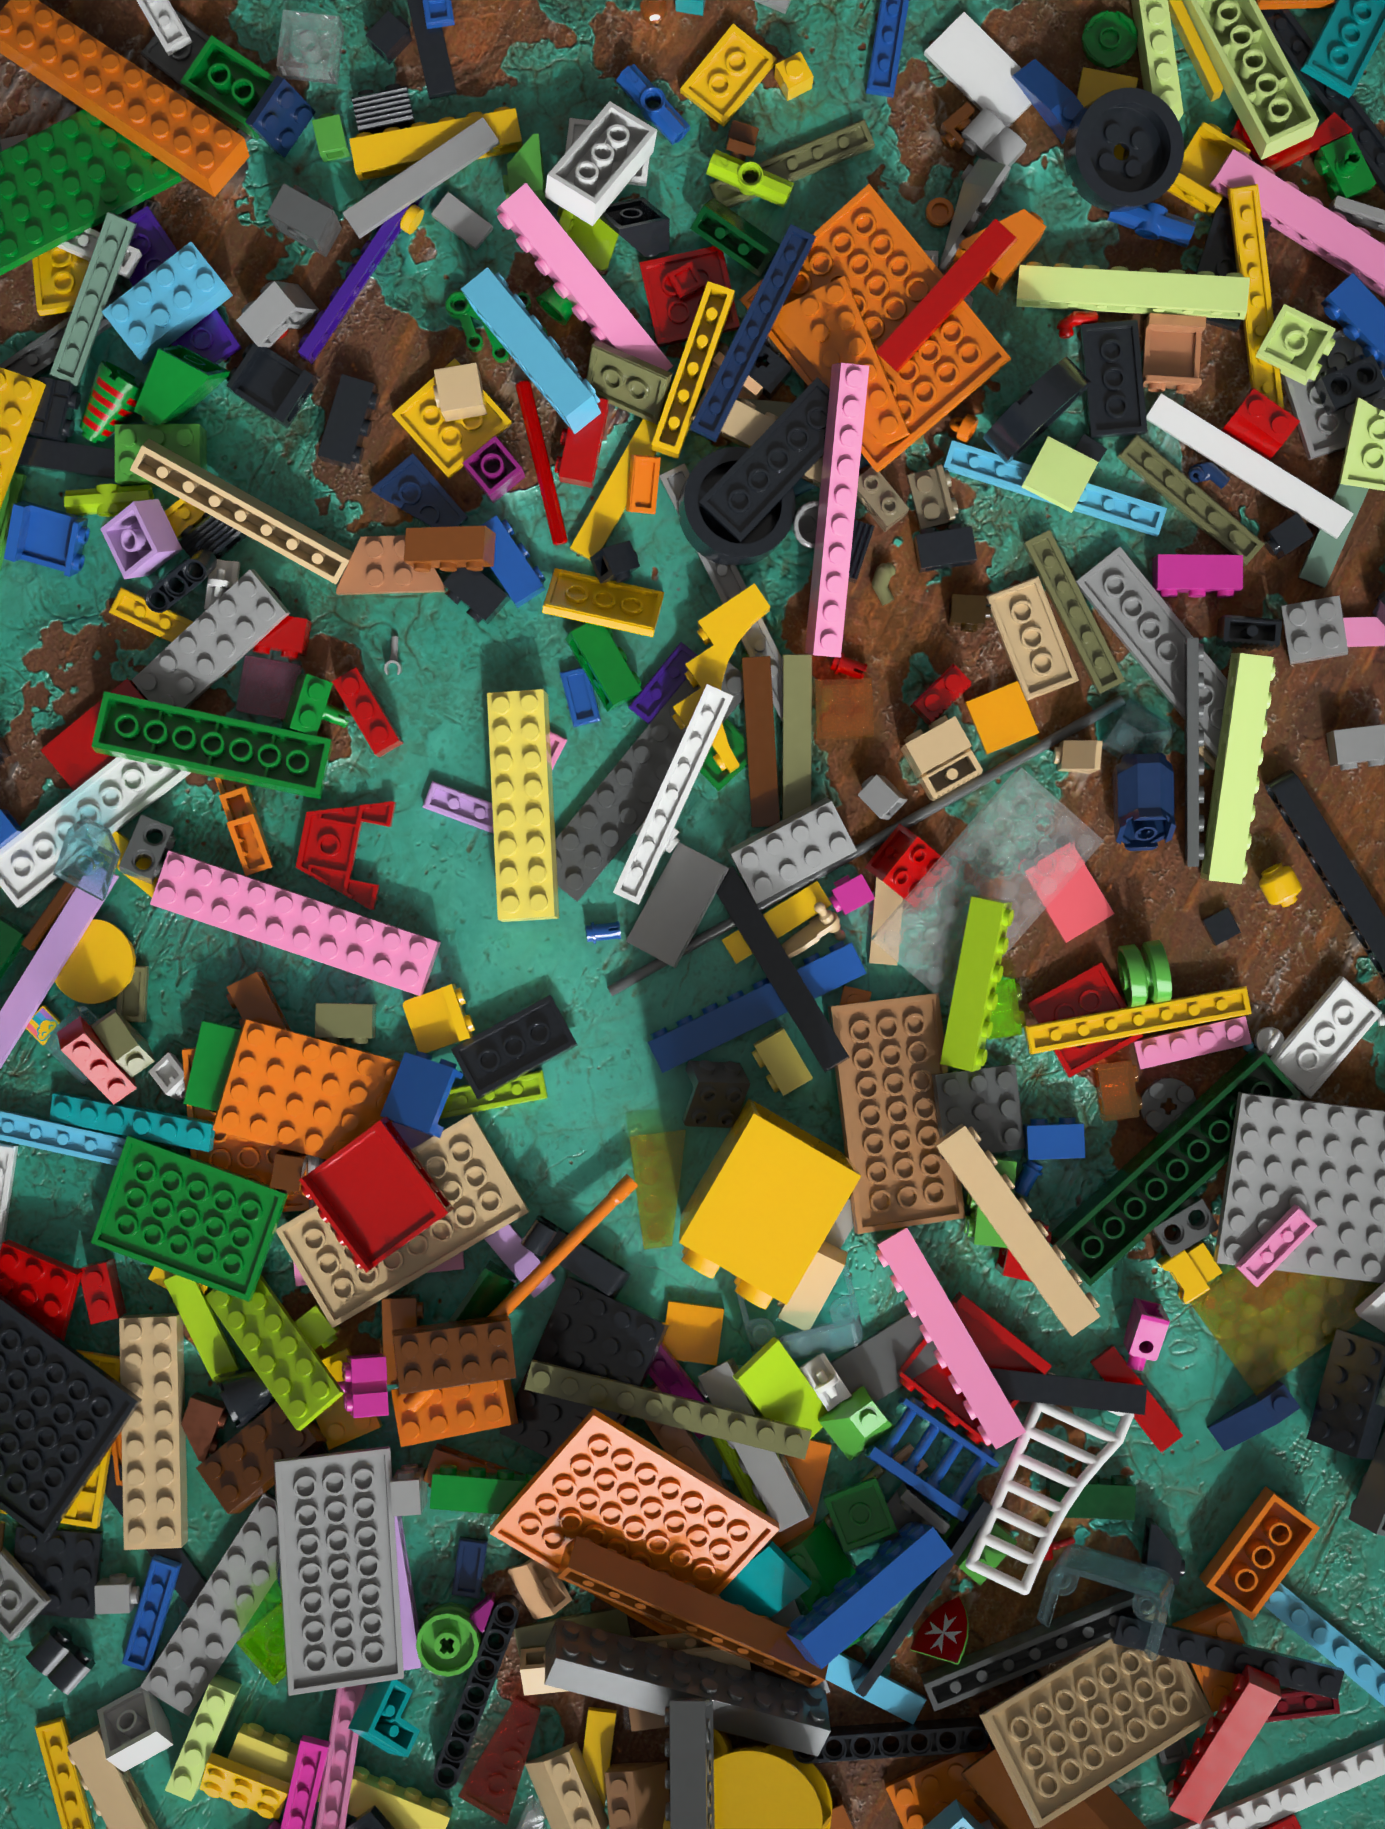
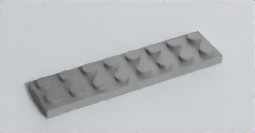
[1076,547,1228,758]
[140,1492,279,1716]

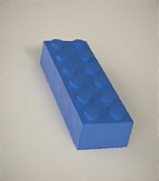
[786,1521,954,1669]

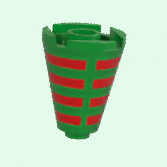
[79,360,144,443]

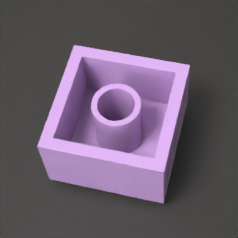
[101,499,182,579]

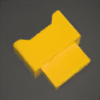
[1156,1241,1223,1305]

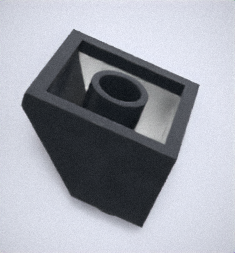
[600,197,670,257]

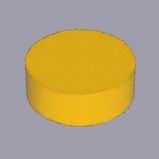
[400,204,424,235]

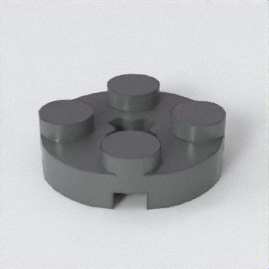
[1138,1077,1196,1133]

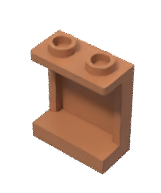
[1142,313,1206,394]

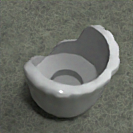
[791,501,819,548]

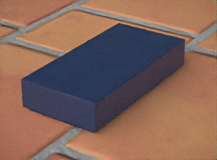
[452,1536,488,1599]

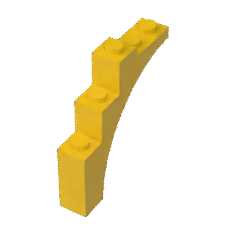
[672,583,770,773]

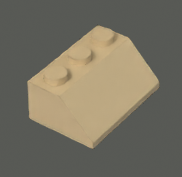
[525,1742,609,1829]

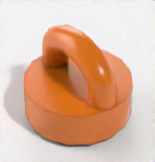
[949,413,979,444]

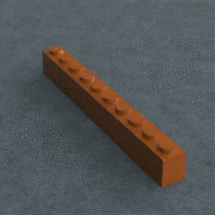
[557,1536,828,1689]

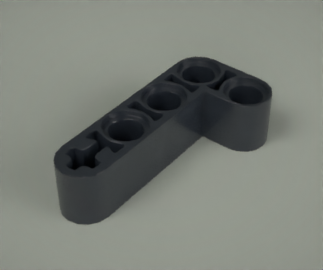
[521,1215,631,1299]

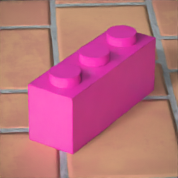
[1152,554,1243,598]

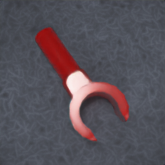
[1043,1536,1075,1561]

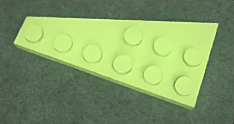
[1338,397,1385,491]

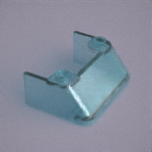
[737,1263,863,1362]
[1037,1544,1174,1661]

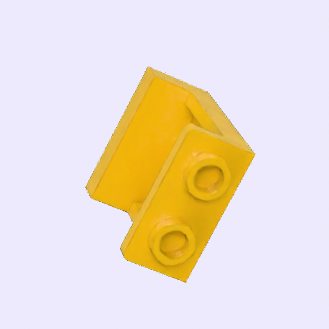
[1167,122,1251,217]

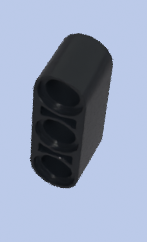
[145,548,217,613]

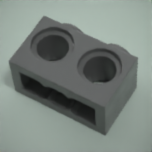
[119,815,177,884]
[1152,1195,1218,1257]

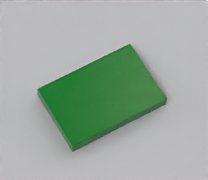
[184,1020,241,1112]

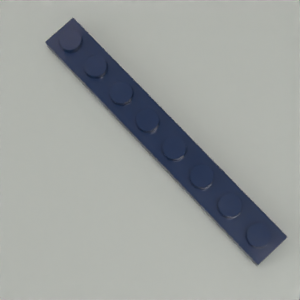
[690,224,816,442]

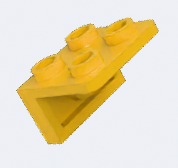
[403,984,475,1053]

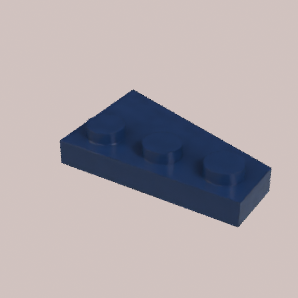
[370,453,469,527]

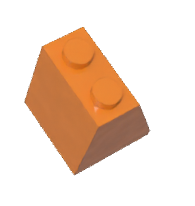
[953,209,1046,296]

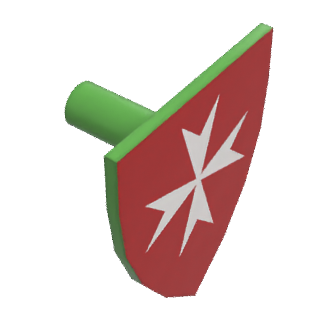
[910,1596,969,1665]

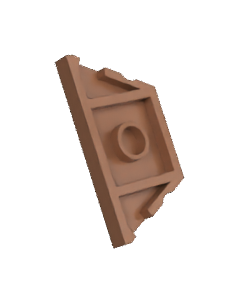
[336,535,446,595]

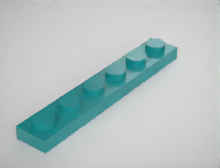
[49,1091,215,1152]

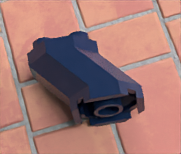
[1112,753,1176,851]

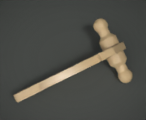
[781,902,846,959]

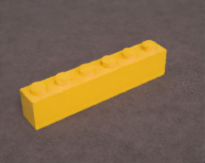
[349,107,523,181]
[651,281,735,459]

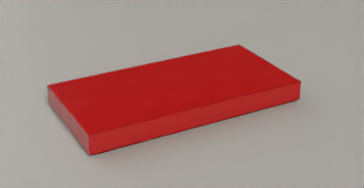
[41,678,146,790]

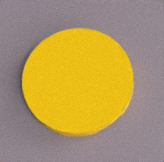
[55,919,136,1004]

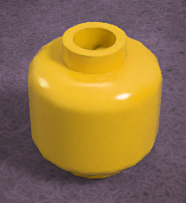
[1259,863,1302,907]

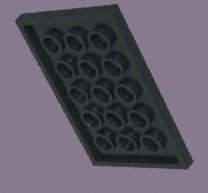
[500,1277,669,1459]

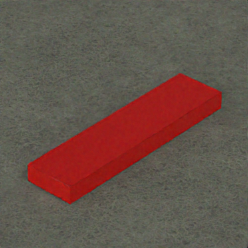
[1090,1345,1183,1453]

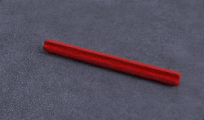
[515,381,568,545]

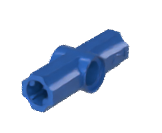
[616,64,690,145]
[1107,202,1196,248]

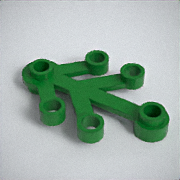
[446,291,548,363]

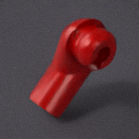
[1057,311,1098,339]

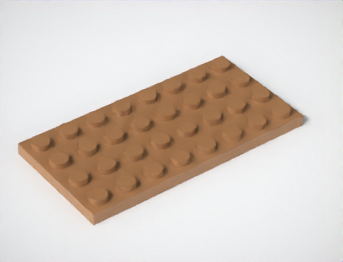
[828,993,965,1234]

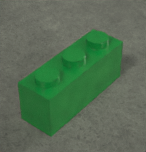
[565,623,642,712]

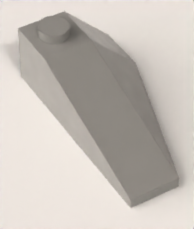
[938,158,1011,275]

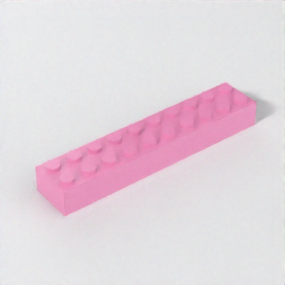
[150,851,441,996]

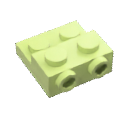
[1256,304,1336,386]

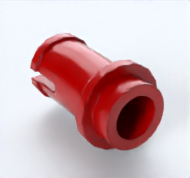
[830,653,868,681]

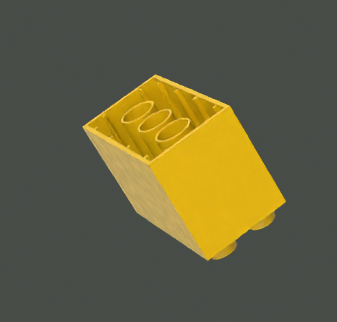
[679,1098,861,1309]

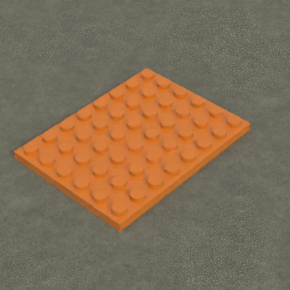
[739,184,1011,472]
[489,1408,779,1635]

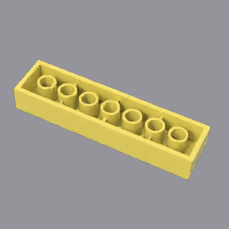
[487,689,559,922]

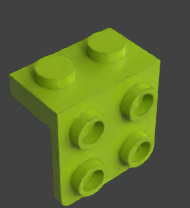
[557,206,619,271]

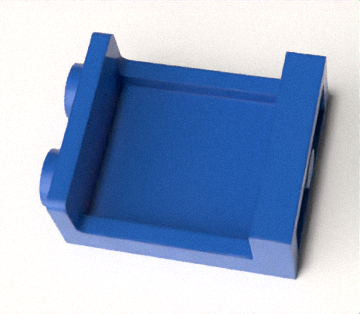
[4,500,90,577]
[380,1051,463,1138]

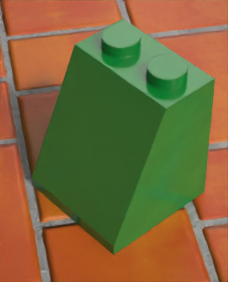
[134,345,230,426]

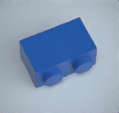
[1023,1117,1085,1160]

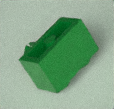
[1314,133,1376,200]
[281,674,351,736]

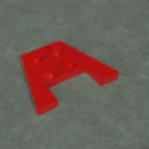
[1230,112,1352,173]
[296,801,396,910]

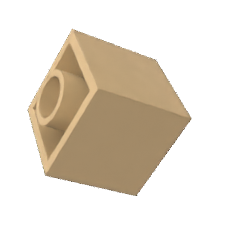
[433,363,487,422]

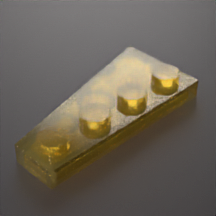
[630,1129,686,1250]

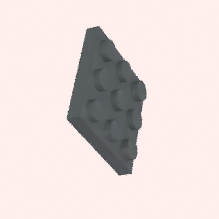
[932,1064,1025,1160]

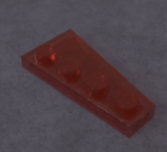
[458,1694,541,1825]

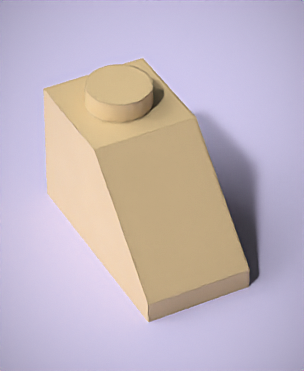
[1053,740,1103,774]

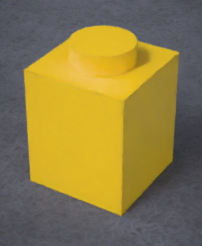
[774,51,814,101]

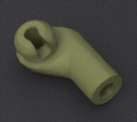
[871,562,896,606]

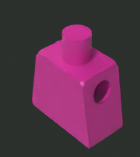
[1123,1297,1170,1371]

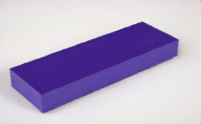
[628,642,698,725]

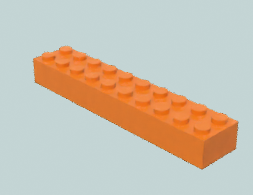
[0,0,250,197]

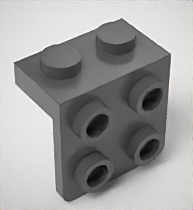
[682,1060,750,1128]

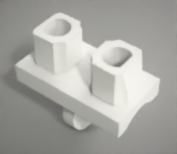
[204,559,240,610]
[799,1352,852,1411]

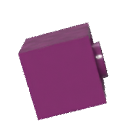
[463,436,525,504]

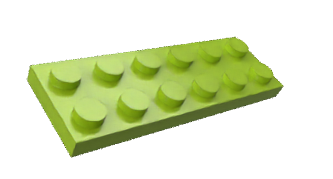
[205,1274,344,1431]

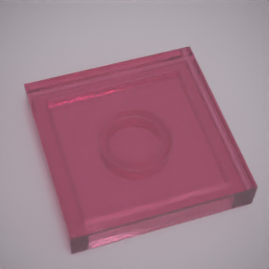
[236,655,302,719]

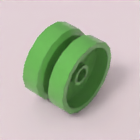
[1117,940,1172,1007]
[416,1602,482,1677]

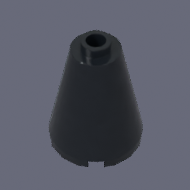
[214,1367,275,1429]

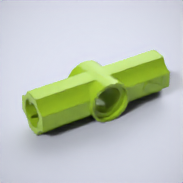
[706,150,794,208]
[64,484,154,517]

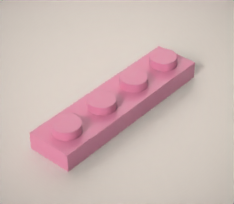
[1133,1015,1252,1069]

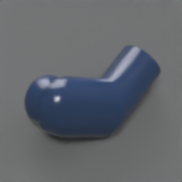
[1188,462,1231,489]

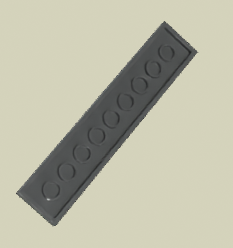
[555,662,744,902]

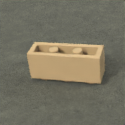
[777,1241,848,1333]

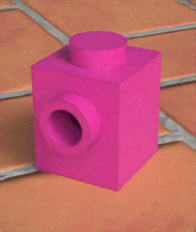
[829,874,875,915]

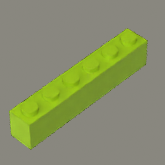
[940,896,1014,1072]

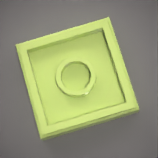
[1022,436,1098,513]

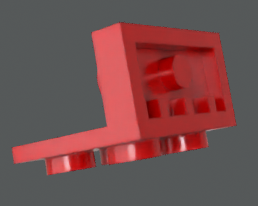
[864,824,949,907]

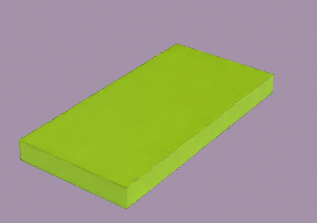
[732,1337,829,1439]

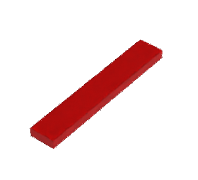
[876,218,1018,373]

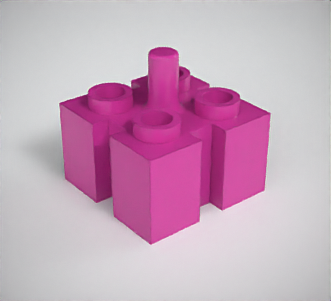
[337,1353,389,1418]

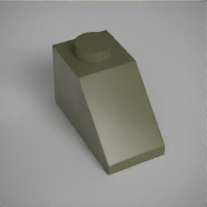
[91,1009,155,1078]

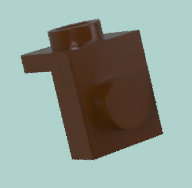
[724,120,759,161]

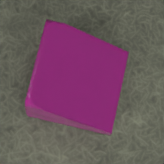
[469,1592,496,1633]

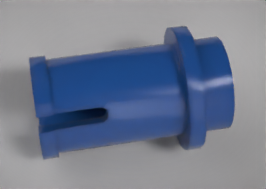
[585,921,621,944]
[1014,1160,1043,1197]

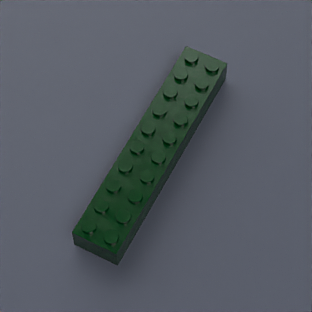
[1050,1048,1301,1286]

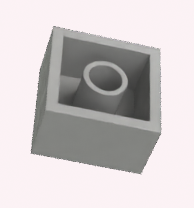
[1281,595,1348,665]

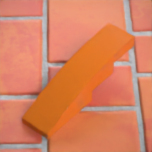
[214,777,273,876]

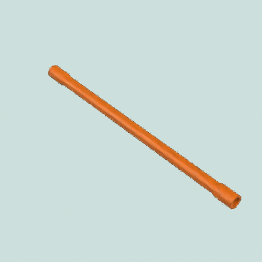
[403,1174,638,1412]

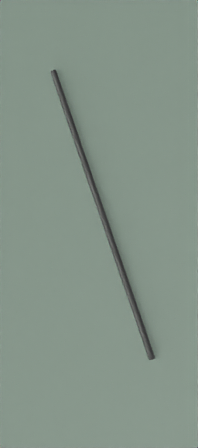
[607,695,1126,996]

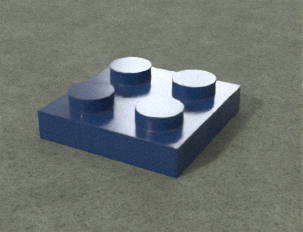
[245,75,316,158]

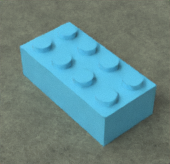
[101,242,233,365]

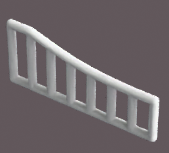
[965,1372,1134,1595]

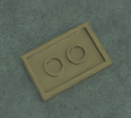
[586,340,672,425]

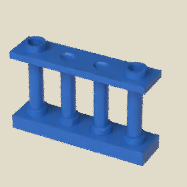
[864,1396,1000,1522]

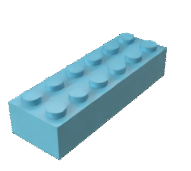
[461,267,601,434]

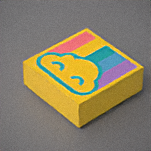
[26,1005,65,1045]

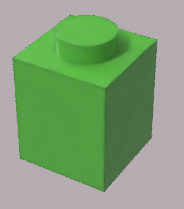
[312,113,351,162]

